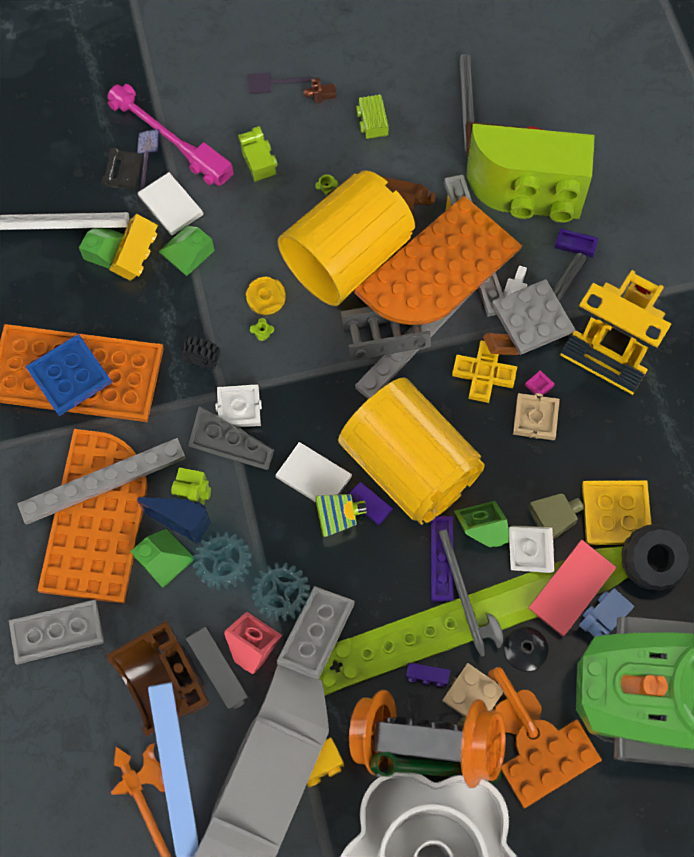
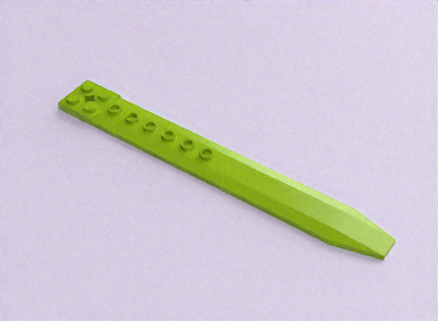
[319,546,628,696]

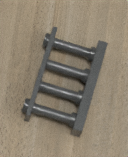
[341,307,431,361]

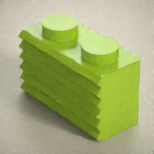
[356,94,389,139]

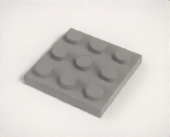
[492,279,575,355]

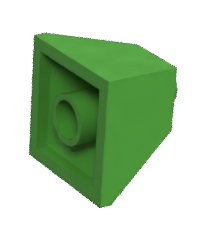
[159,226,215,276]
[79,228,124,269]
[454,501,510,547]
[130,529,195,588]

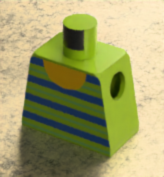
[315,494,367,537]

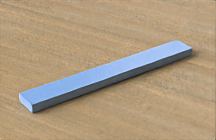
[148,682,199,857]

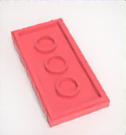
[528,540,617,636]

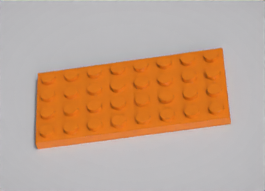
[0,324,164,422]

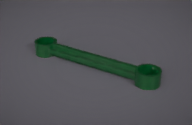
[370,752,502,784]

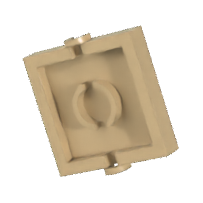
[513,393,560,440]
[442,663,503,716]

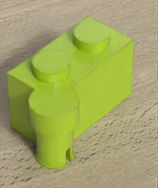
[238,126,278,182]
[171,468,211,505]

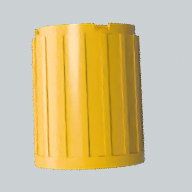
[277,170,415,306]
[338,378,485,525]

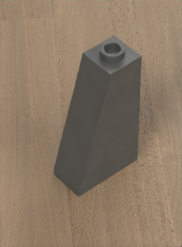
[185,626,248,710]

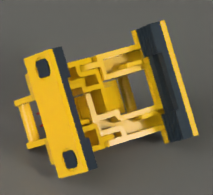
[560,270,671,395]

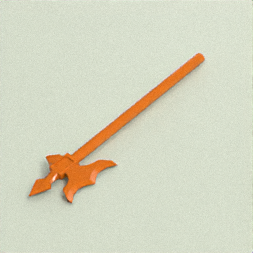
[111,742,172,857]

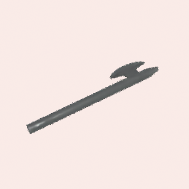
[439,530,503,656]

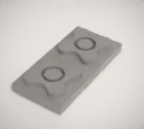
[277,586,355,680]
[9,600,104,664]

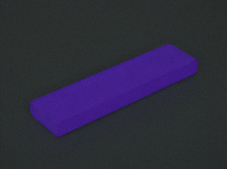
[431,516,453,602]

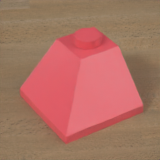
[224,612,283,674]

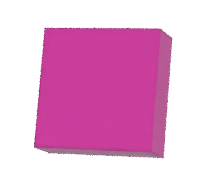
[525,370,555,398]

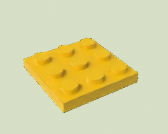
[582,481,651,545]

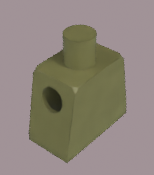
[528,493,584,541]

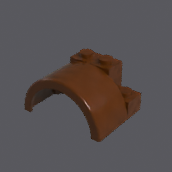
[107,622,211,736]

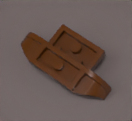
[381,176,436,213]

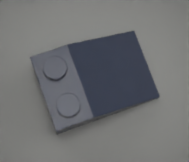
[137,497,211,544]

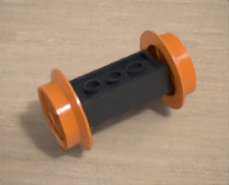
[349,690,505,788]

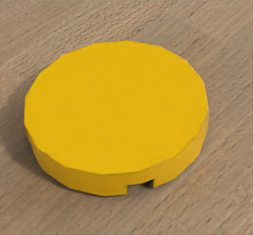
[246,276,286,315]

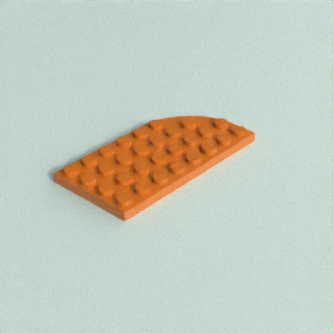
[354,196,522,325]
[37,429,147,604]

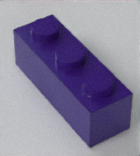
[406,663,450,688]

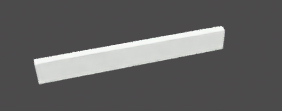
[0,212,130,230]

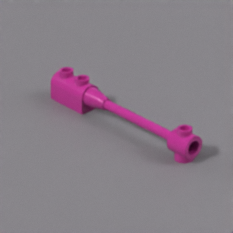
[108,84,233,186]

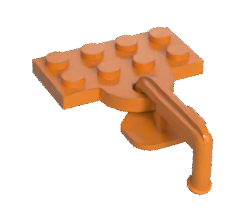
[488,667,602,808]

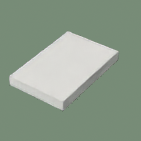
[138,173,203,236]
[276,442,352,502]

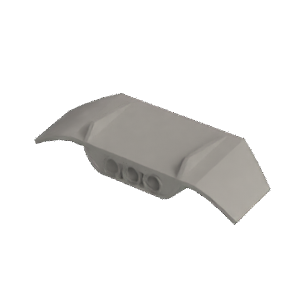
[194,664,329,857]

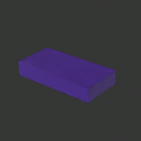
[555,228,598,258]
[349,482,392,526]

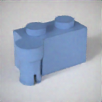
[579,588,635,637]

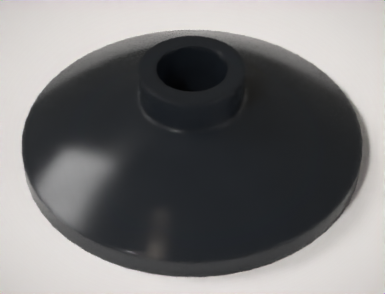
[504,627,548,671]

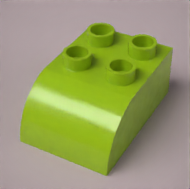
[467,124,595,223]

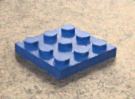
[26,334,112,416]

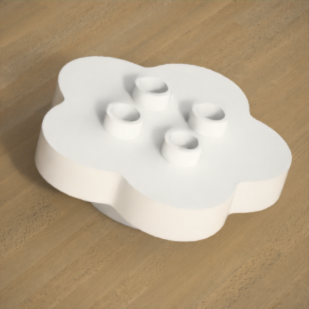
[341,773,517,857]

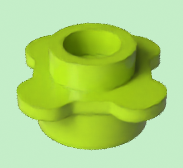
[315,174,338,195]
[250,318,274,341]

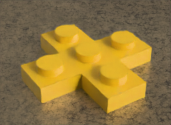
[452,341,517,403]

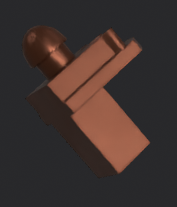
[303,77,336,103]

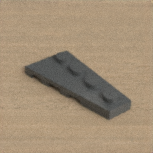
[188,406,274,470]

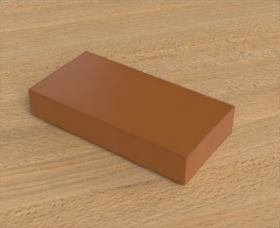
[483,333,519,355]

